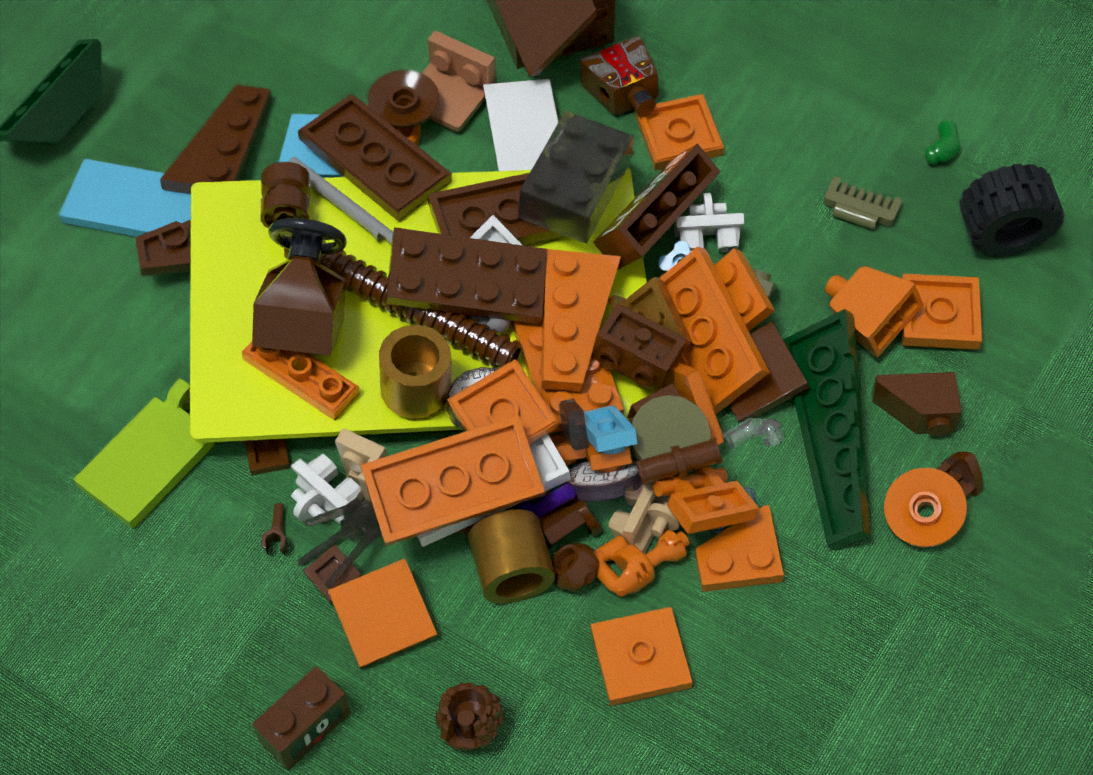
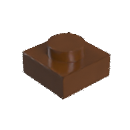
[303,545,362,604]

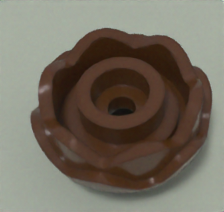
[552,543,599,592]

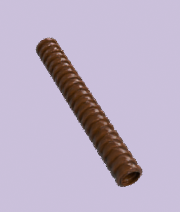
[284,236,521,368]

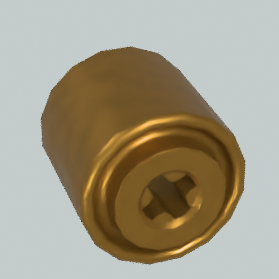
[379,325,451,419]
[468,509,555,604]

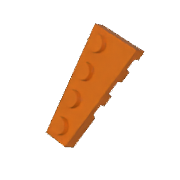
[541,249,621,392]

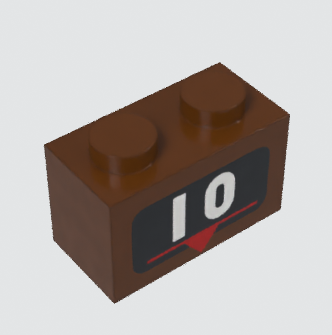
[252,666,351,771]

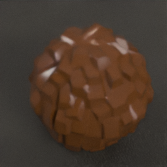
[435,682,504,751]

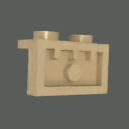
[335,428,388,514]

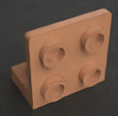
[422,30,496,132]

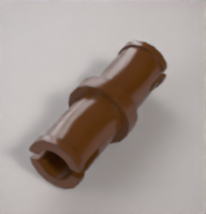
[636,437,722,486]

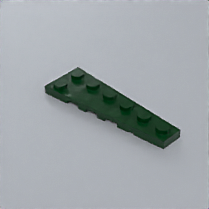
[783,309,871,550]

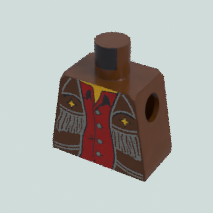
[579,35,659,116]

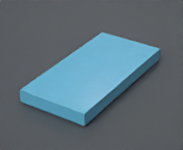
[59,159,191,237]

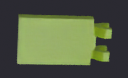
[73,378,215,529]

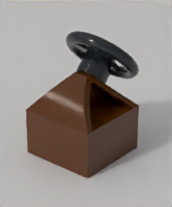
[252,218,347,356]

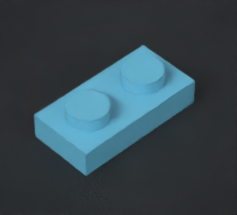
[576,405,637,454]

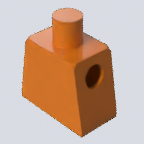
[825,266,924,358]

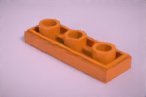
[242,342,359,420]

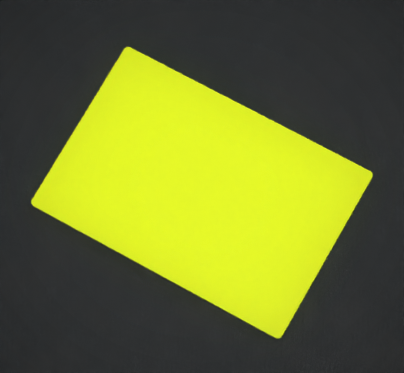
[190,167,655,443]

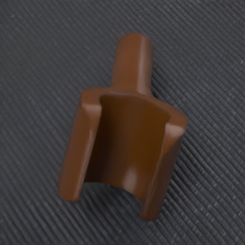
[261,503,289,554]

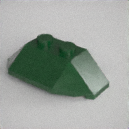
[0,38,102,143]

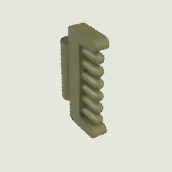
[823,177,902,230]

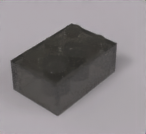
[518,110,634,244]

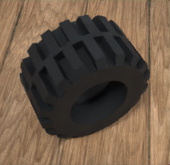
[959,164,1065,257]

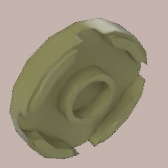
[631,395,711,472]

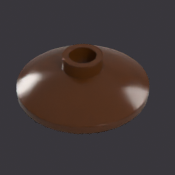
[368,70,439,128]

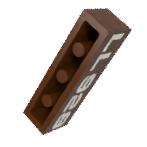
[593,143,721,270]

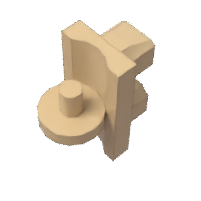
[609,479,680,554]

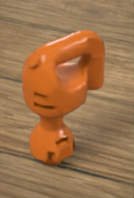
[593,529,690,597]

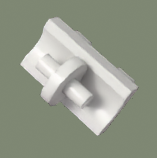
[674,193,744,253]
[291,454,364,529]

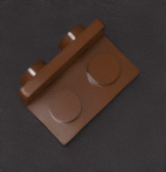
[591,303,687,392]

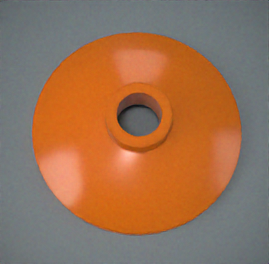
[884,468,967,547]

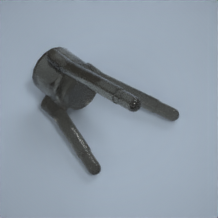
[298,498,382,588]

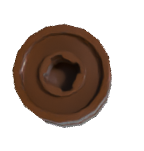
[260,162,310,229]

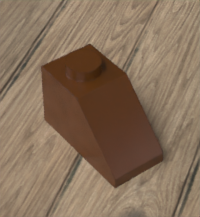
[871,372,962,436]

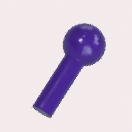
[513,484,575,519]

